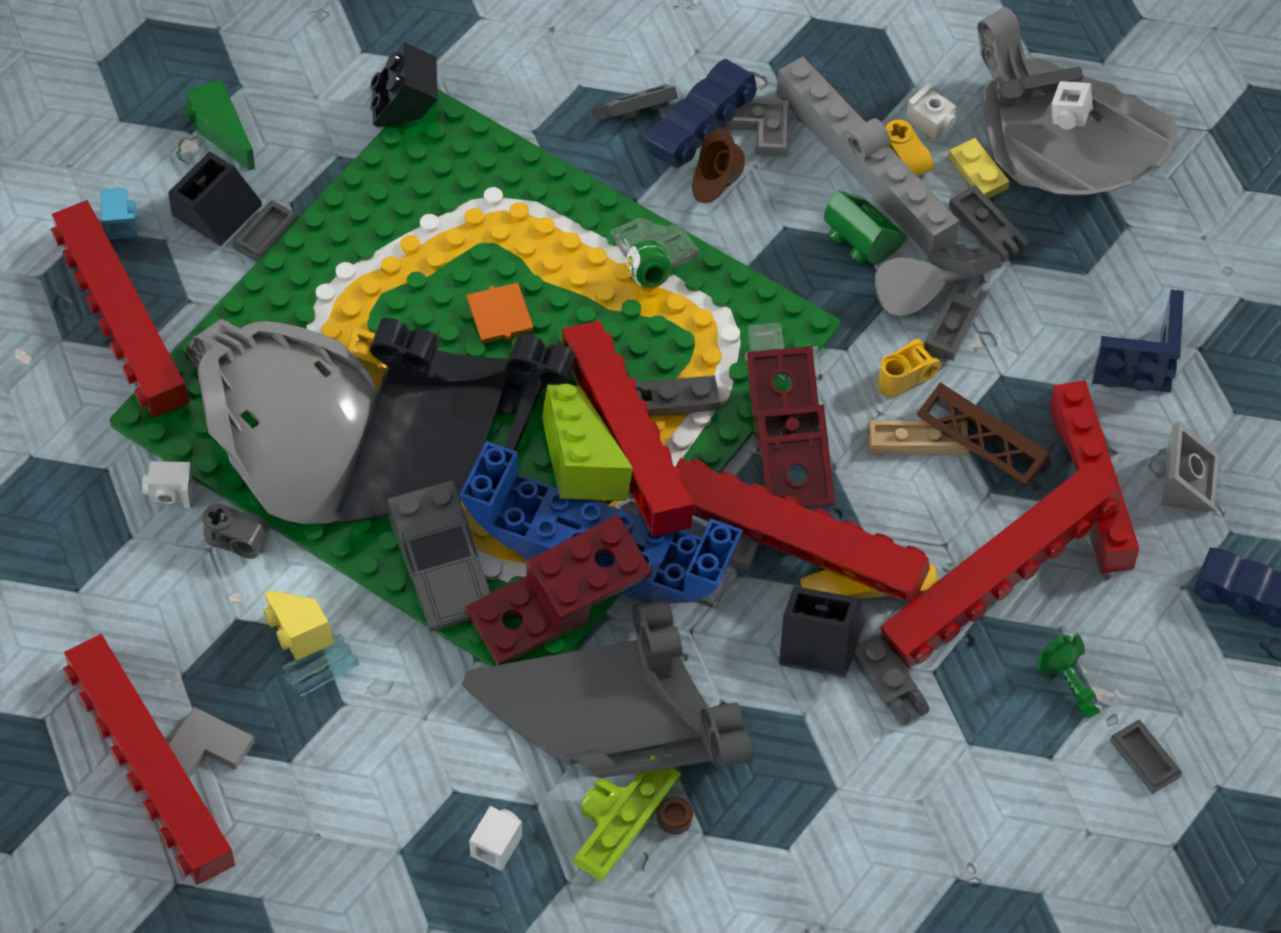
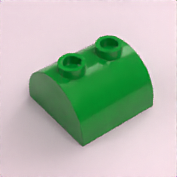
[824,190,908,265]

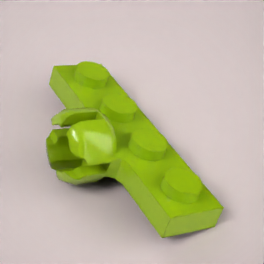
[573,755,681,883]

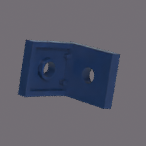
[1092,290,1184,393]

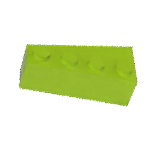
[542,384,633,501]

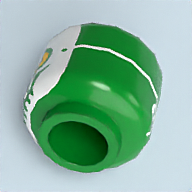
[626,240,672,288]

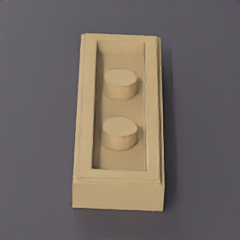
[867,420,969,455]

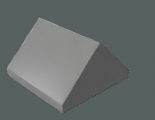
[1162,422,1219,512]

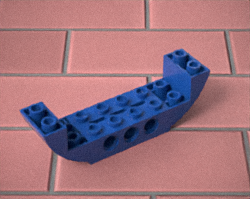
[459,441,743,604]

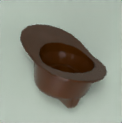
[692,129,745,204]

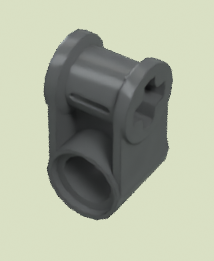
[202,504,271,559]

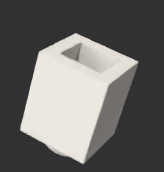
[469,806,522,871]

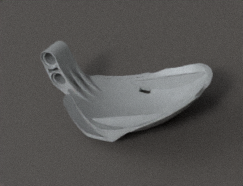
[977,7,1177,195]
[186,319,378,524]

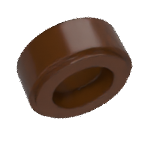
[657,797,693,835]

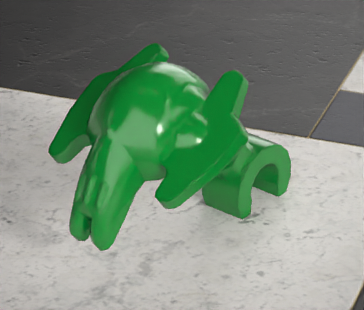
[1038,633,1100,718]

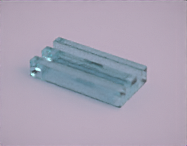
[281,634,359,698]

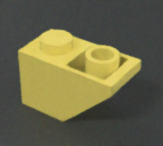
[263,590,334,661]

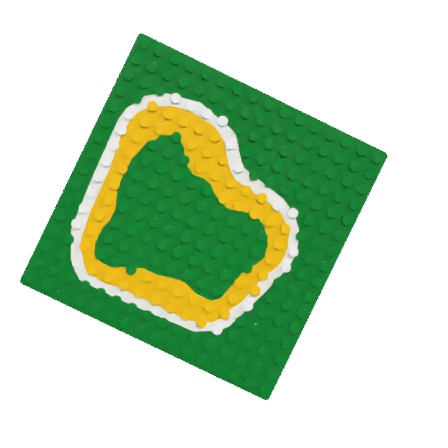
[110,89,840,667]

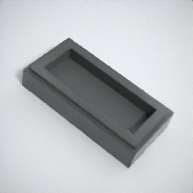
[233,200,298,262]
[1110,719,1182,794]

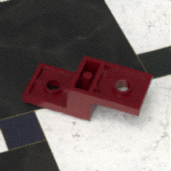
[745,346,835,508]
[465,515,652,665]

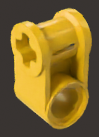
[886,119,934,177]
[877,339,941,397]

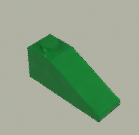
[183,80,255,170]

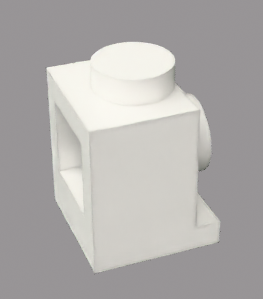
[1051,81,1093,130]
[906,83,957,140]
[142,461,194,509]

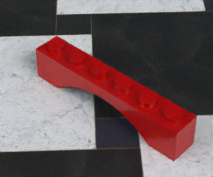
[1049,380,1139,574]

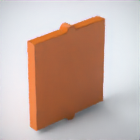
[466,283,534,344]

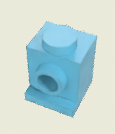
[100,187,138,240]

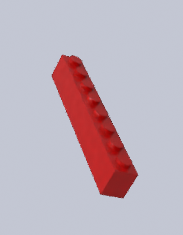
[50,200,190,418]
[562,321,696,537]
[675,458,930,603]
[880,461,1119,668]
[63,633,235,885]

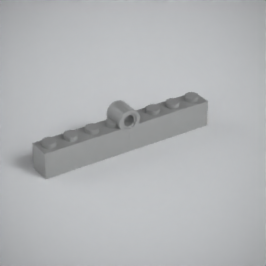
[776,57,959,255]

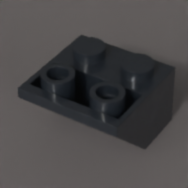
[370,42,438,127]
[168,151,262,246]
[779,586,866,678]

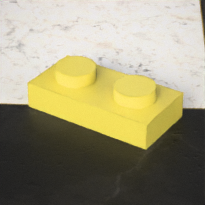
[948,138,1010,199]

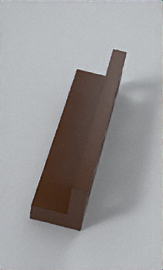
[917,382,1051,487]

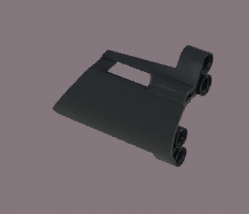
[335,318,576,524]

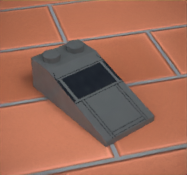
[387,481,490,632]

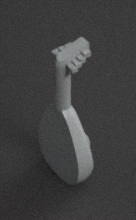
[874,257,991,317]

